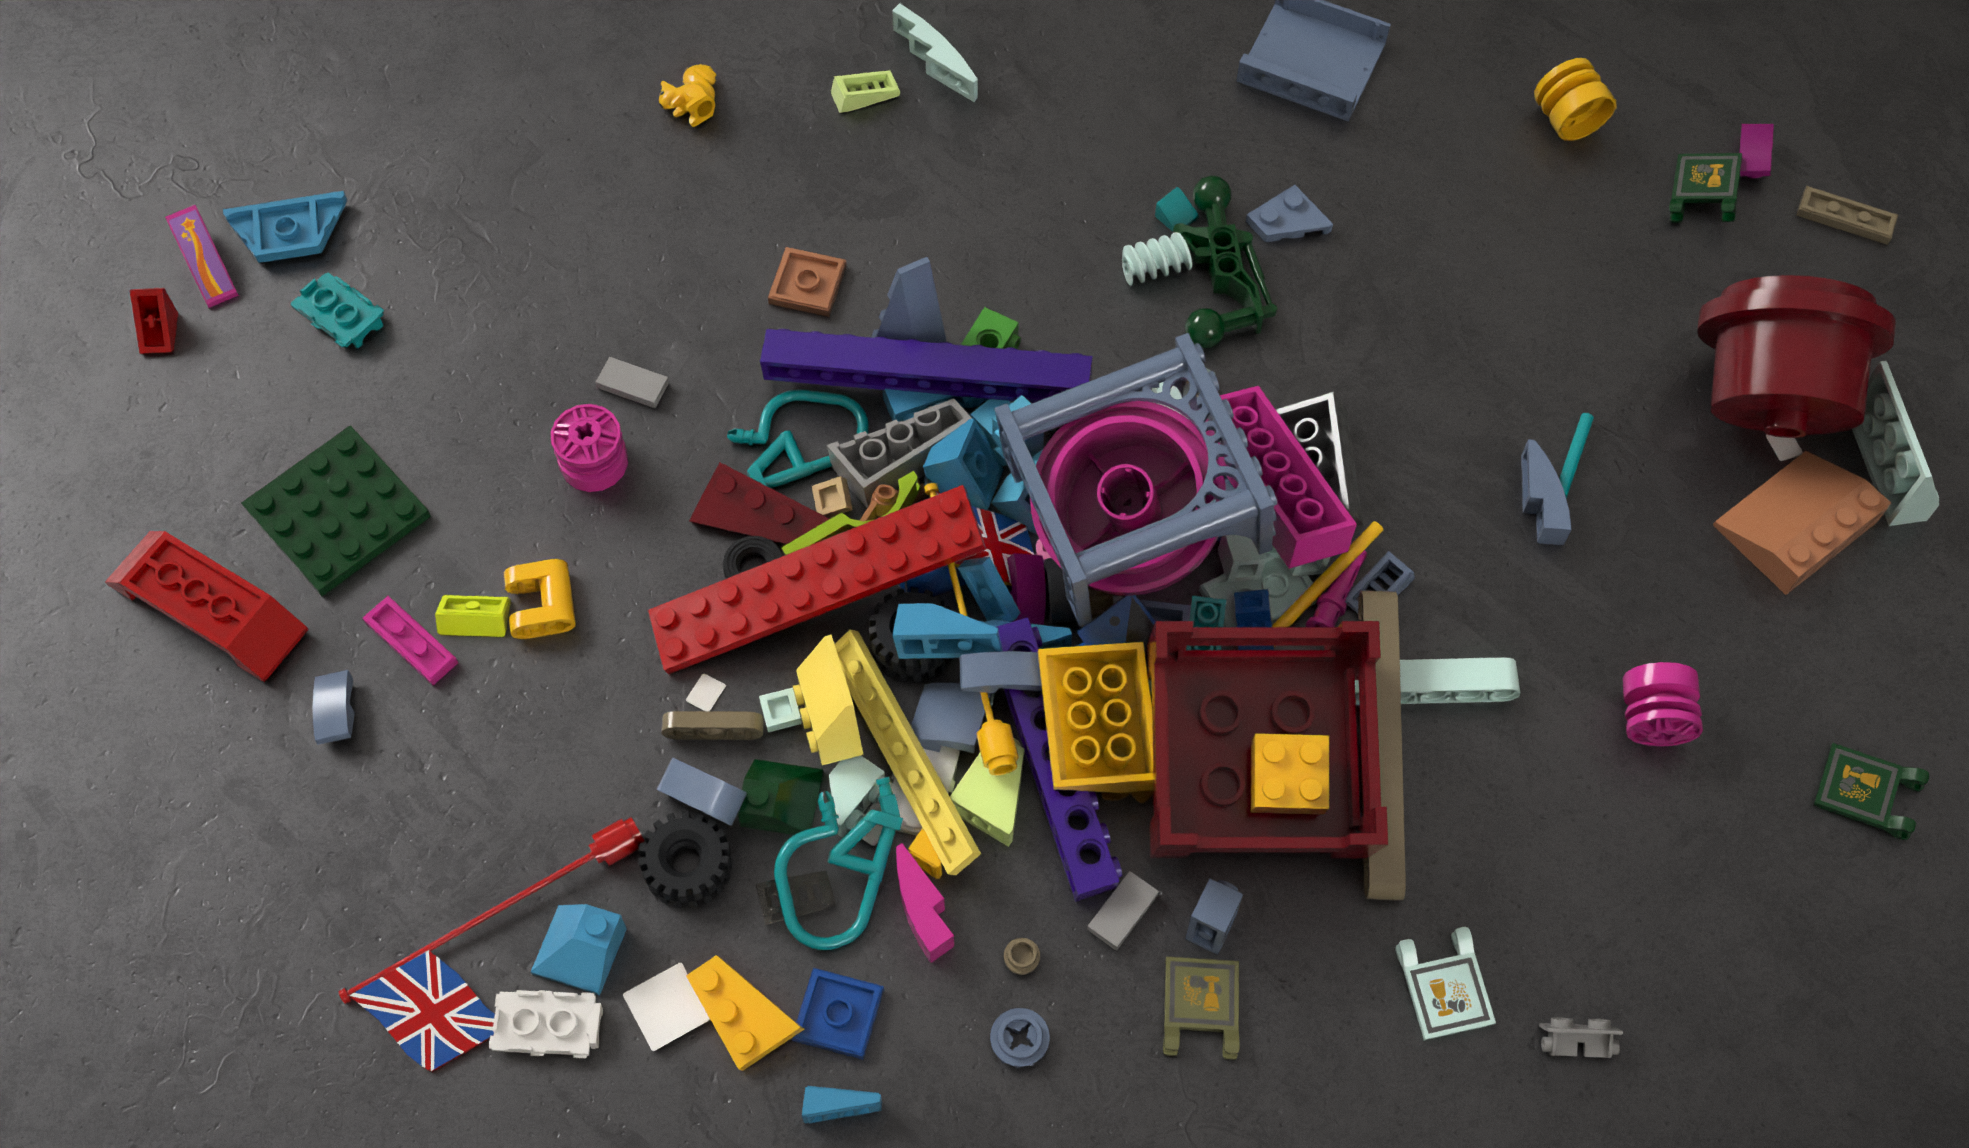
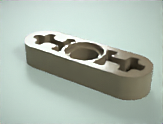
[661,711,764,740]

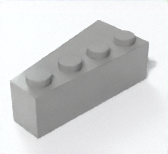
[827,399,972,508]

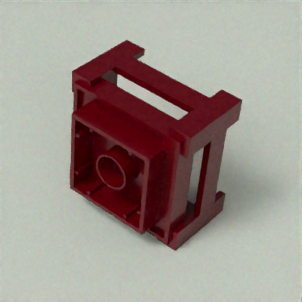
[1147,621,1388,858]

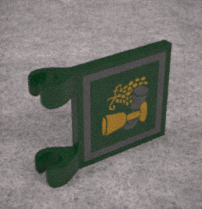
[1669,153,1742,222]
[1813,743,1929,840]

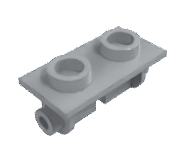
[1539,1017,1623,1058]

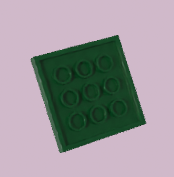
[241,425,431,597]

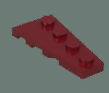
[689,462,830,544]

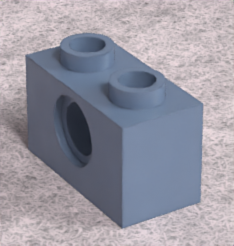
[1185,878,1243,955]

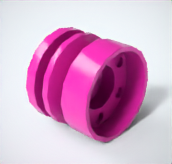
[551,404,628,492]
[1622,662,1703,746]

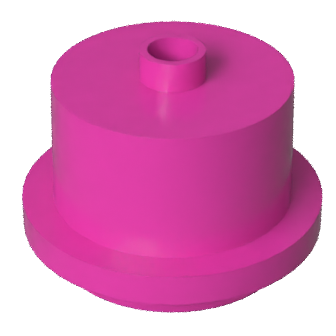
[1030,401,1226,596]

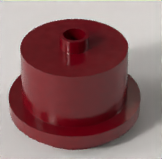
[1697,275,1896,438]

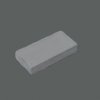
[595,357,669,408]
[1087,871,1159,951]

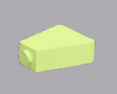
[950,738,1024,847]

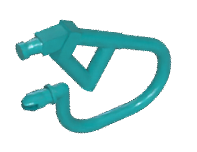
[727,389,869,489]
[774,777,903,950]

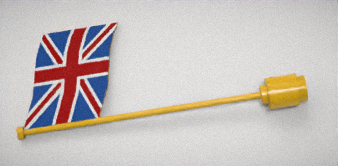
[924,483,1034,775]

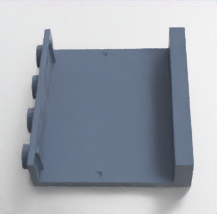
[1236,0,1391,122]

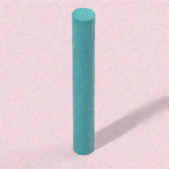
[1559,413,1594,498]

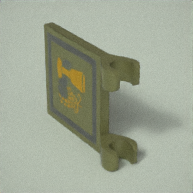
[1163,957,1240,1060]

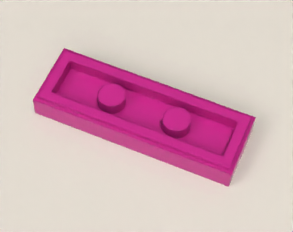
[362,596,458,686]

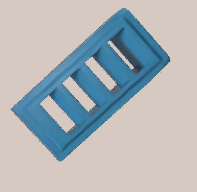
[802,1086,882,1123]

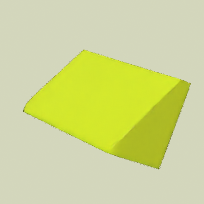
[435,595,511,637]

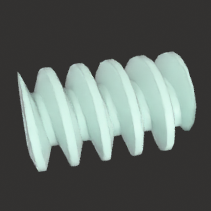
[1122,232,1192,286]

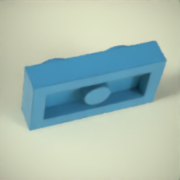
[958,557,1021,621]

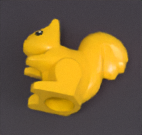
[659,64,717,127]

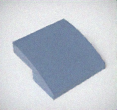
[911,683,992,753]

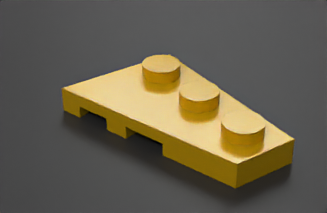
[686,955,805,1071]

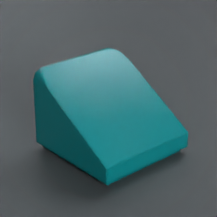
[1155,187,1199,232]

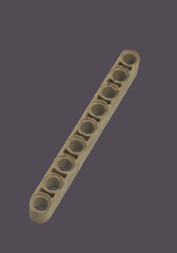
[1358,591,1406,900]

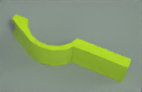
[781,471,921,555]

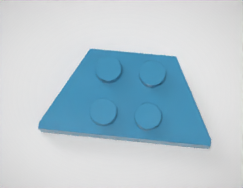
[223,191,347,263]

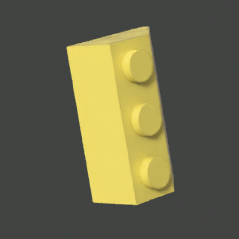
[793,635,863,765]

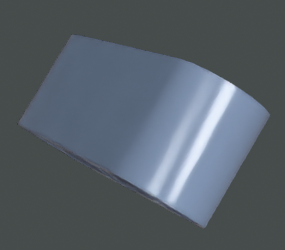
[656,757,747,826]

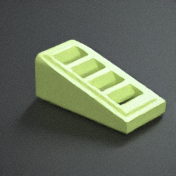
[831,70,900,113]

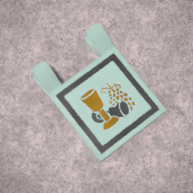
[1395,927,1496,1041]

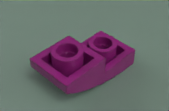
[1739,124,1774,178]
[1007,553,1046,625]

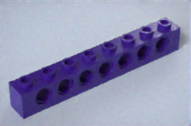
[996,617,1123,902]

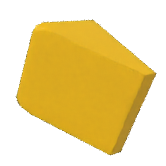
[908,829,942,879]

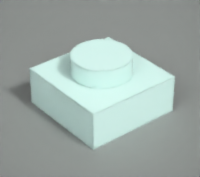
[759,688,802,732]

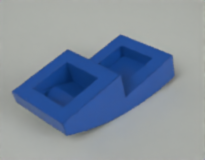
[1234,589,1274,650]

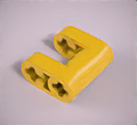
[504,559,576,639]

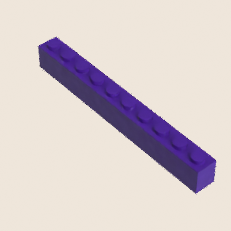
[760,329,1092,403]

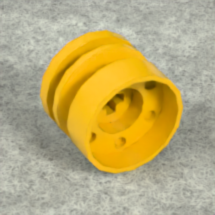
[1534,58,1617,141]

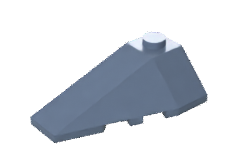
[871,257,947,343]

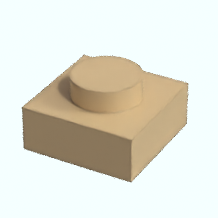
[812,476,853,518]

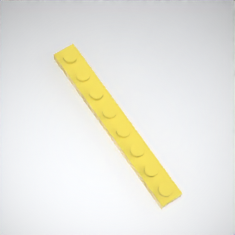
[835,629,981,875]

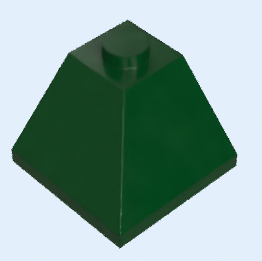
[737,759,824,835]

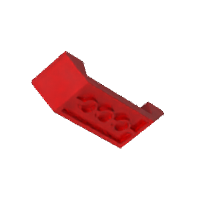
[105,531,309,683]

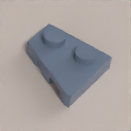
[1246,185,1333,242]

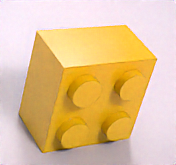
[1251,734,1329,815]

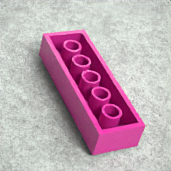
[1205,386,1357,569]

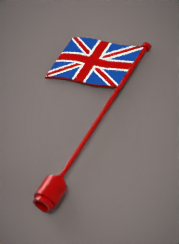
[338,817,645,1072]

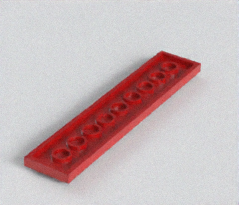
[648,485,986,674]

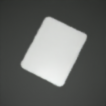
[1766,434,1803,461]
[686,674,726,711]

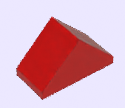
[130,288,178,354]

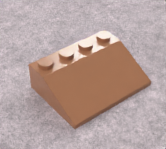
[1713,451,1892,595]

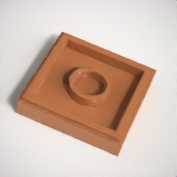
[768,247,847,317]

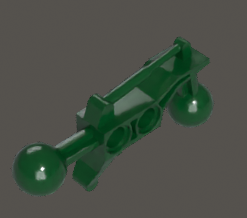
[1173,175,1277,348]

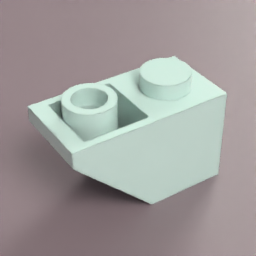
[829,756,885,838]

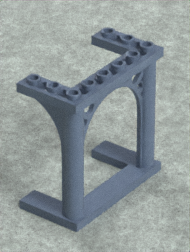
[994,333,1277,626]

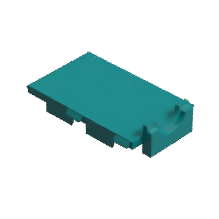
[291,273,384,348]

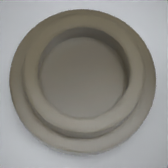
[1004,938,1040,975]

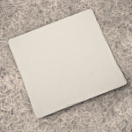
[623,963,710,1051]

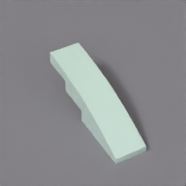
[892,3,978,102]

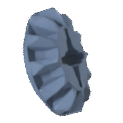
[990,1008,1050,1069]

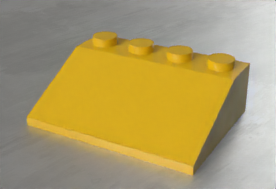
[1037,642,1154,793]

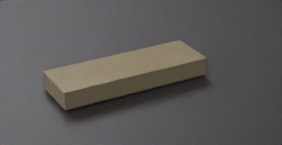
[1796,186,1898,245]

